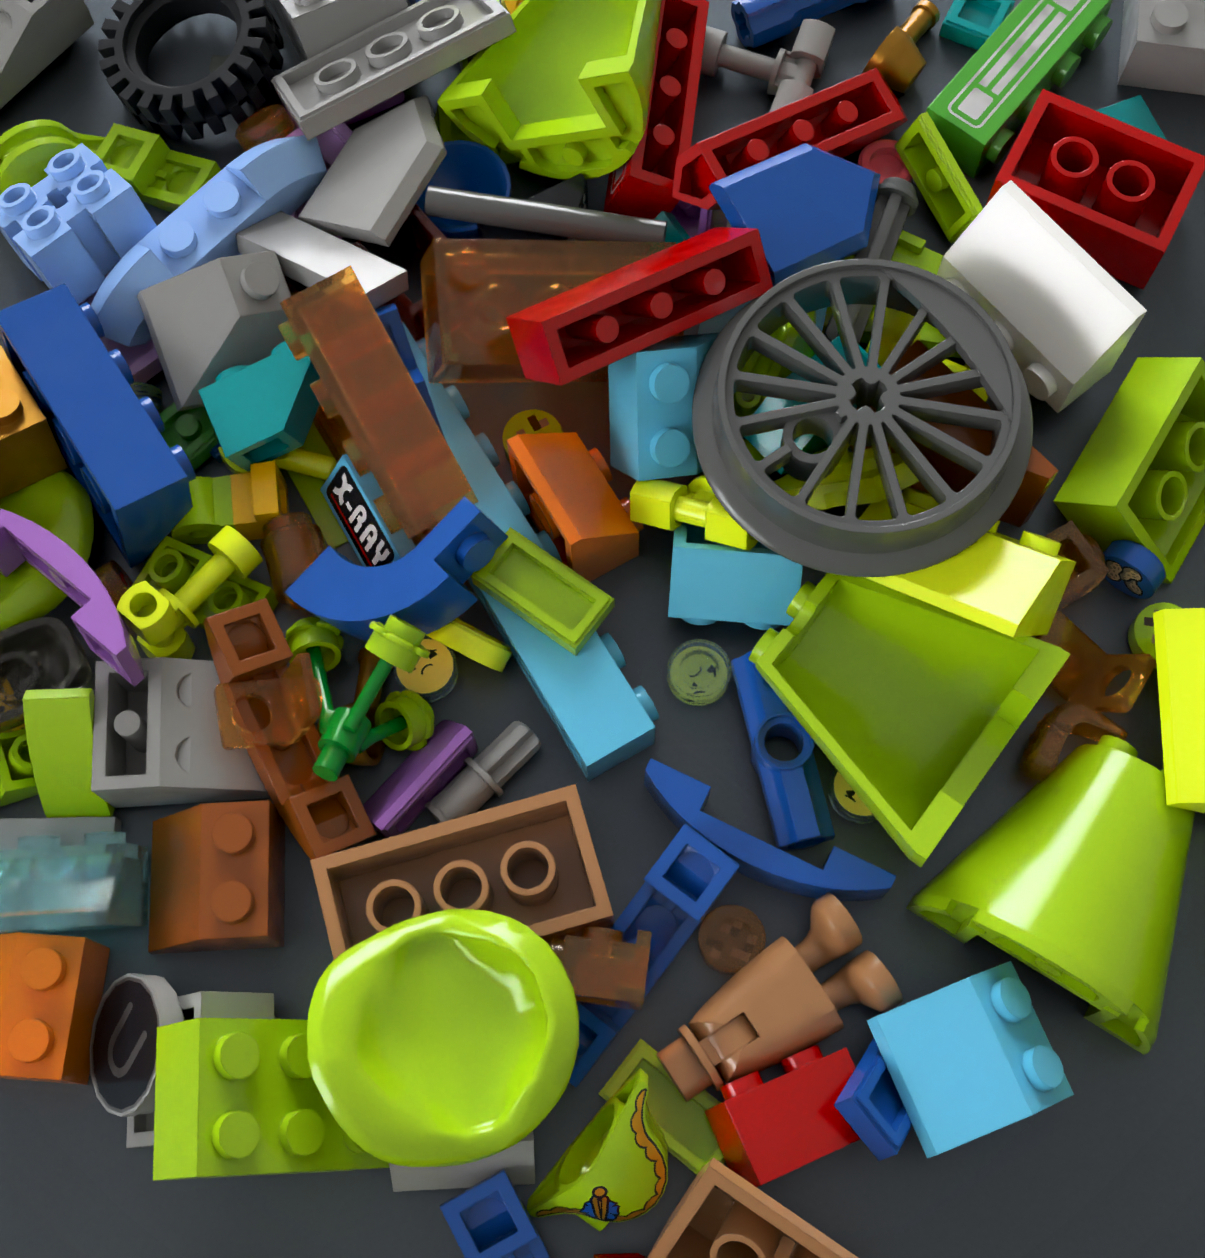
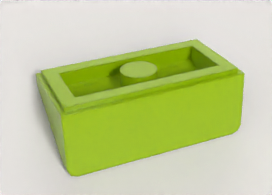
[894,112,983,244]

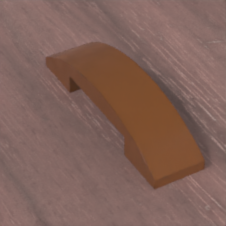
[203,598,376,860]

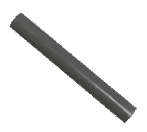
[425,185,667,251]

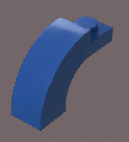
[285,496,508,641]

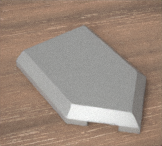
[297,95,447,247]

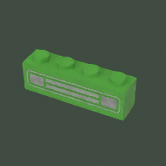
[926,0,1113,179]

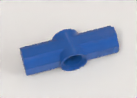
[731,651,835,851]

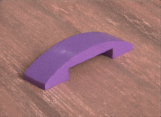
[0,509,145,687]

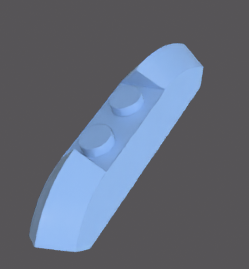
[91,135,327,347]

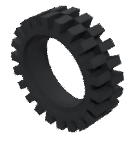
[98,0,284,140]

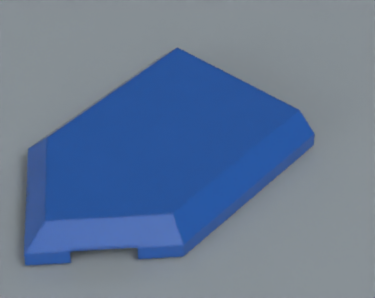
[708,143,881,286]

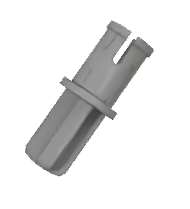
[424,721,541,823]

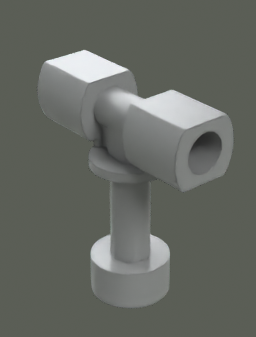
[700,19,836,112]

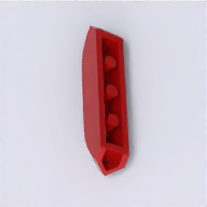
[672,68,908,210]

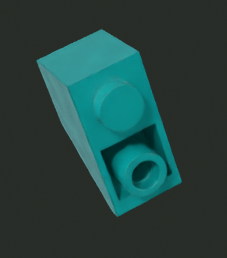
[198,336,335,472]

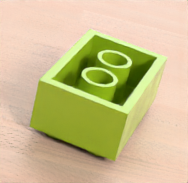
[153,1018,390,1181]

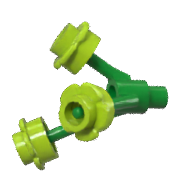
[285,614,434,781]

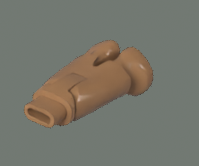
[656,892,903,1102]

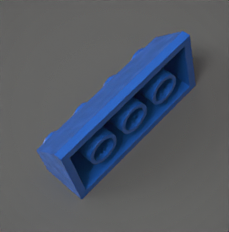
[0,283,196,568]

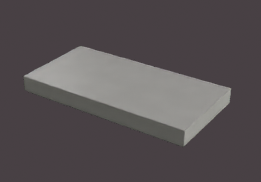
[271,0,517,141]

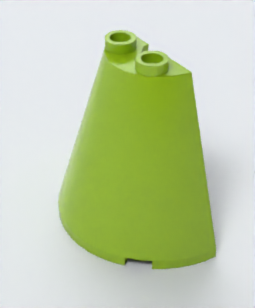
[437,0,662,180]
[749,573,1071,868]
[906,735,1195,1055]

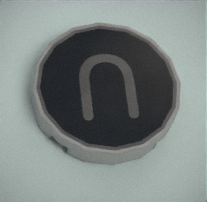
[89,973,184,1117]

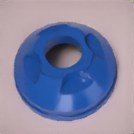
[410,140,512,242]

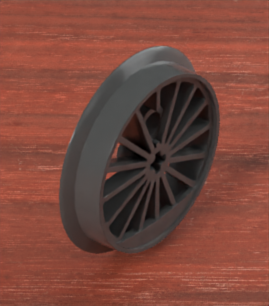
[692,259,1033,577]

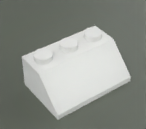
[937,180,1147,413]

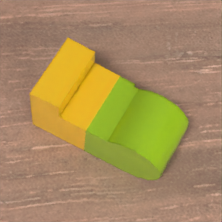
[171,460,291,544]

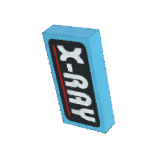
[320,451,416,567]

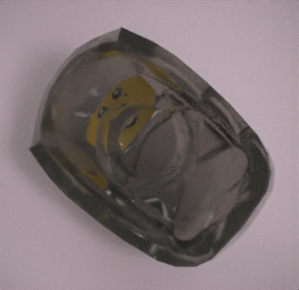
[0,617,93,733]

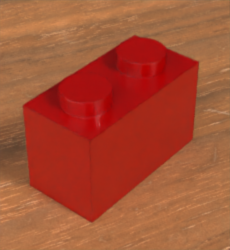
[704,1044,860,1187]

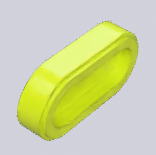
[426,618,512,672]

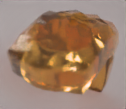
[1018,701,1128,781]

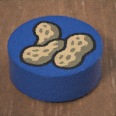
[1097,540,1166,599]

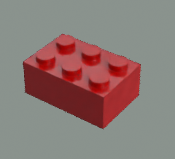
[986,89,1205,290]

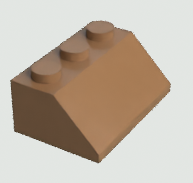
[647,1158,858,1258]

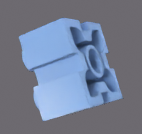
[0,143,157,305]

